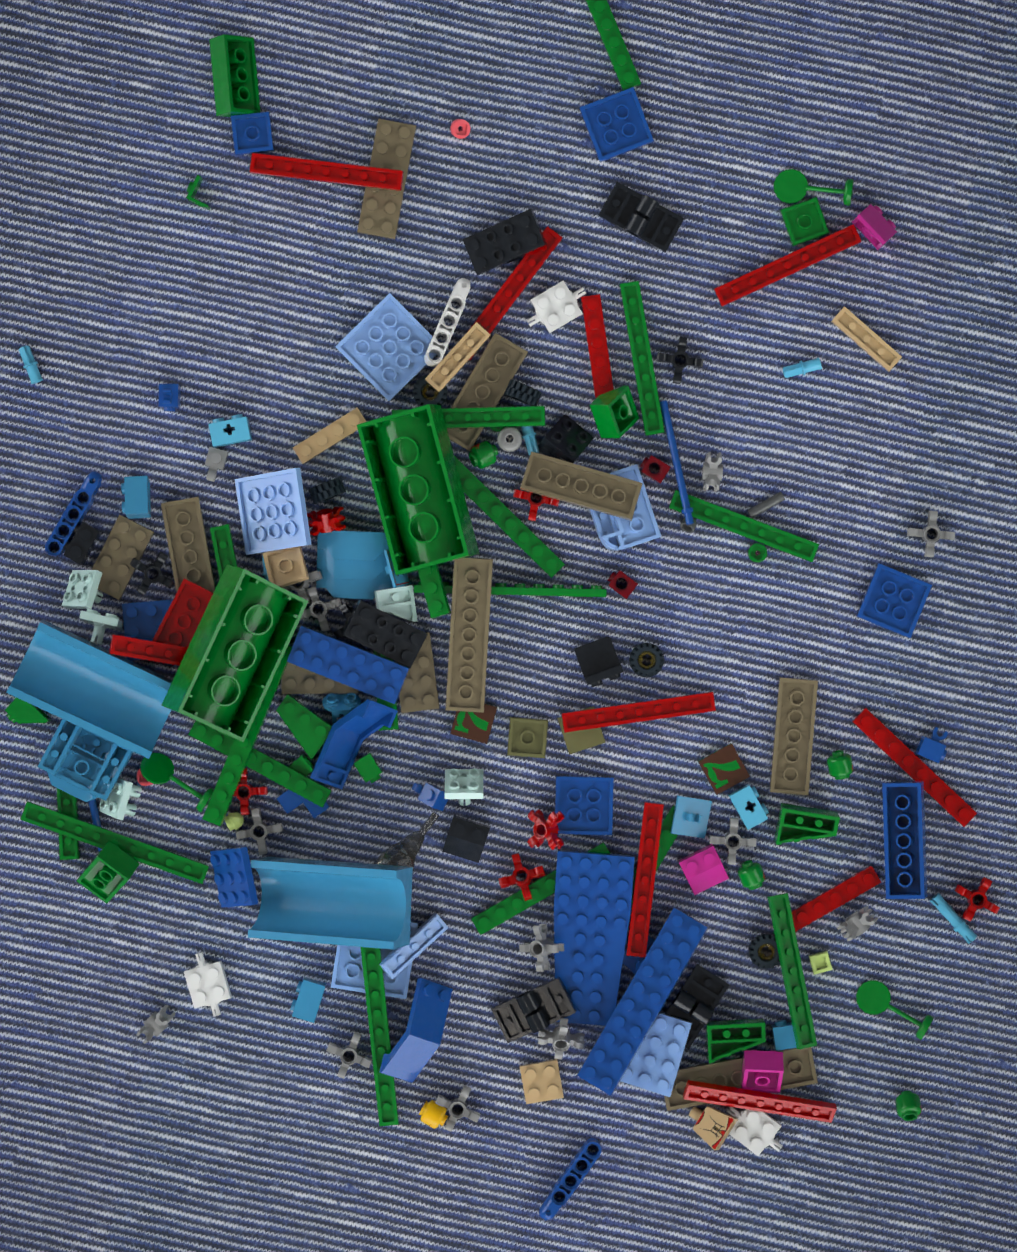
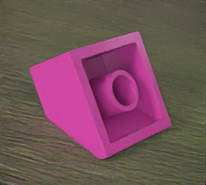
[852,204,897,250]
[678,844,729,895]
[741,1050,784,1093]

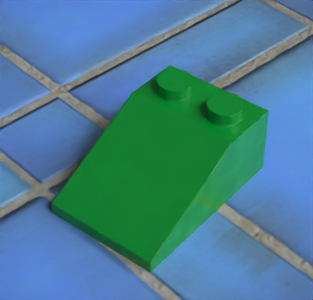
[76,841,140,903]

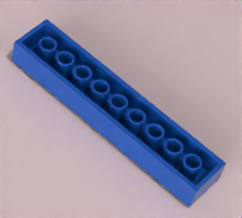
[577,908,709,1096]

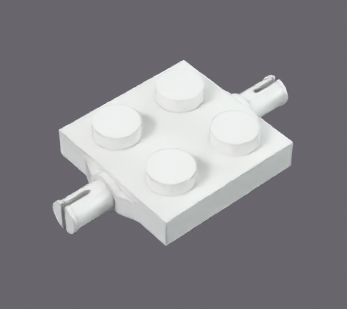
[526,280,586,334]
[184,952,232,1017]
[726,1107,783,1156]

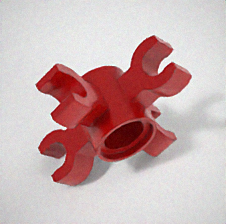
[513,489,559,521]
[307,506,346,536]
[234,768,268,815]
[527,809,565,850]
[498,853,545,901]
[954,877,1000,922]

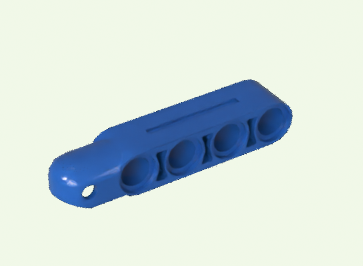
[45,471,102,556]
[539,1138,602,1220]

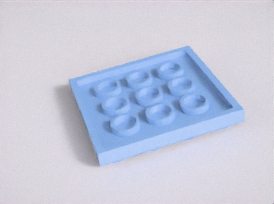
[335,293,437,402]
[235,468,311,555]
[331,922,418,999]
[616,999,692,1097]

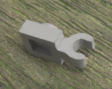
[205,447,229,482]

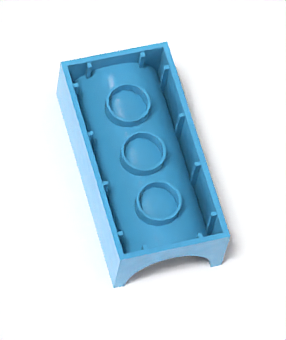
[6,619,173,759]
[248,857,413,950]

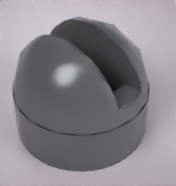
[680,518,697,533]

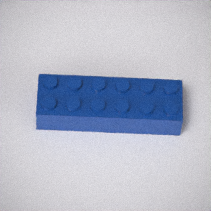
[287,626,410,704]
[882,781,927,899]

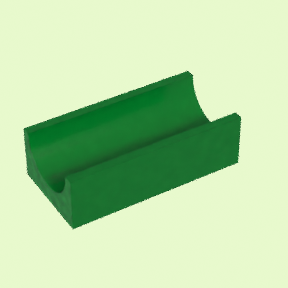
[357,404,480,575]
[161,565,308,742]

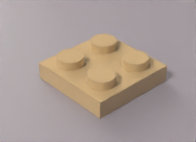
[262,546,309,588]
[520,1059,564,1104]

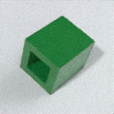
[353,752,383,784]

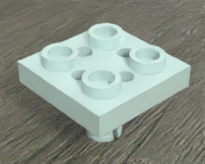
[61,570,103,609]
[79,609,123,645]
[445,768,483,806]

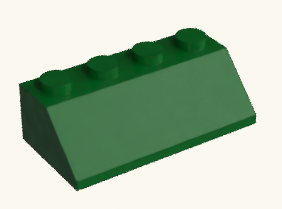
[209,34,260,117]

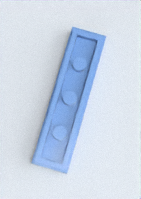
[379,913,448,979]

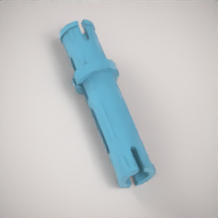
[930,893,977,944]

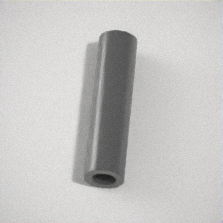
[747,492,785,519]

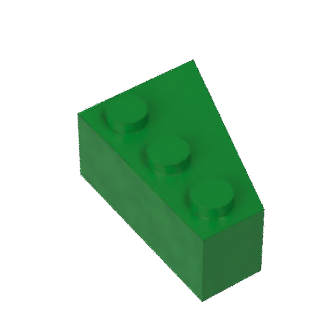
[276,694,332,760]
[774,803,840,845]
[706,1018,766,1064]

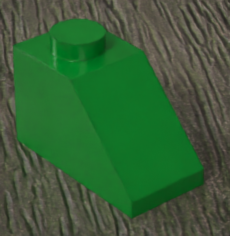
[5,698,51,724]

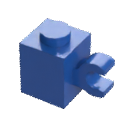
[159,384,181,412]
[915,727,948,763]
[412,782,449,811]

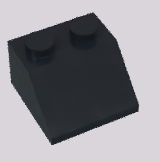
[442,815,490,863]

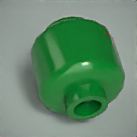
[468,441,498,469]
[827,750,854,780]
[737,860,765,890]
[895,1091,922,1121]

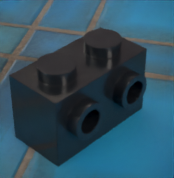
[63,522,103,565]

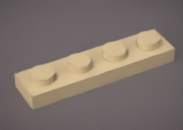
[831,306,902,372]
[425,322,491,393]
[293,407,366,464]

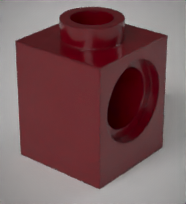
[640,455,671,484]
[607,570,638,599]

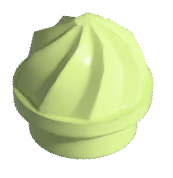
[225,812,244,831]

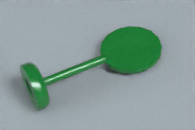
[774,169,854,206]
[140,753,214,813]
[856,980,934,1040]

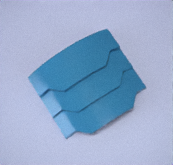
[316,530,393,599]
[37,719,133,802]

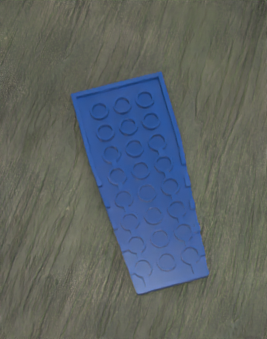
[554,850,635,1026]

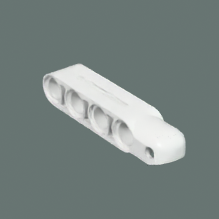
[424,278,470,367]

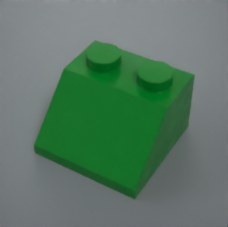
[590,385,639,438]

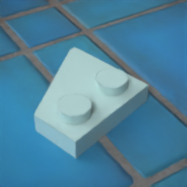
[374,585,418,622]

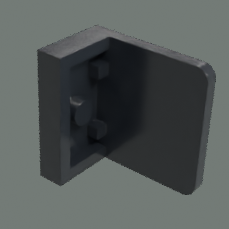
[538,415,593,463]
[575,637,623,687]

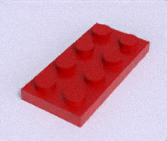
[152,578,213,647]

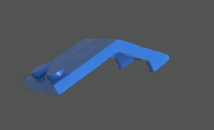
[310,699,398,789]
[379,978,453,1083]

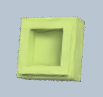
[808,950,833,975]

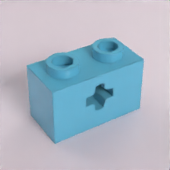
[208,414,252,448]
[728,784,769,830]

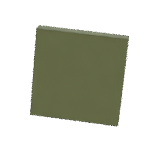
[557,706,606,755]
[507,717,548,758]

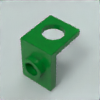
[186,175,210,210]
[288,754,315,776]

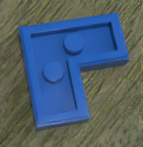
[276,776,330,818]

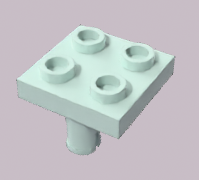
[99,777,142,820]

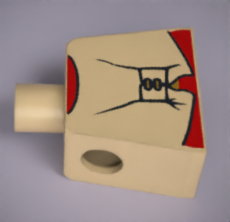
[689,1106,738,1150]

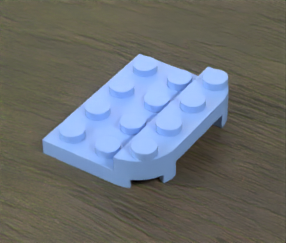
[589,464,661,551]

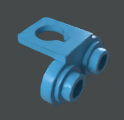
[322,693,361,724]

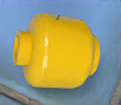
[419,1100,448,1129]

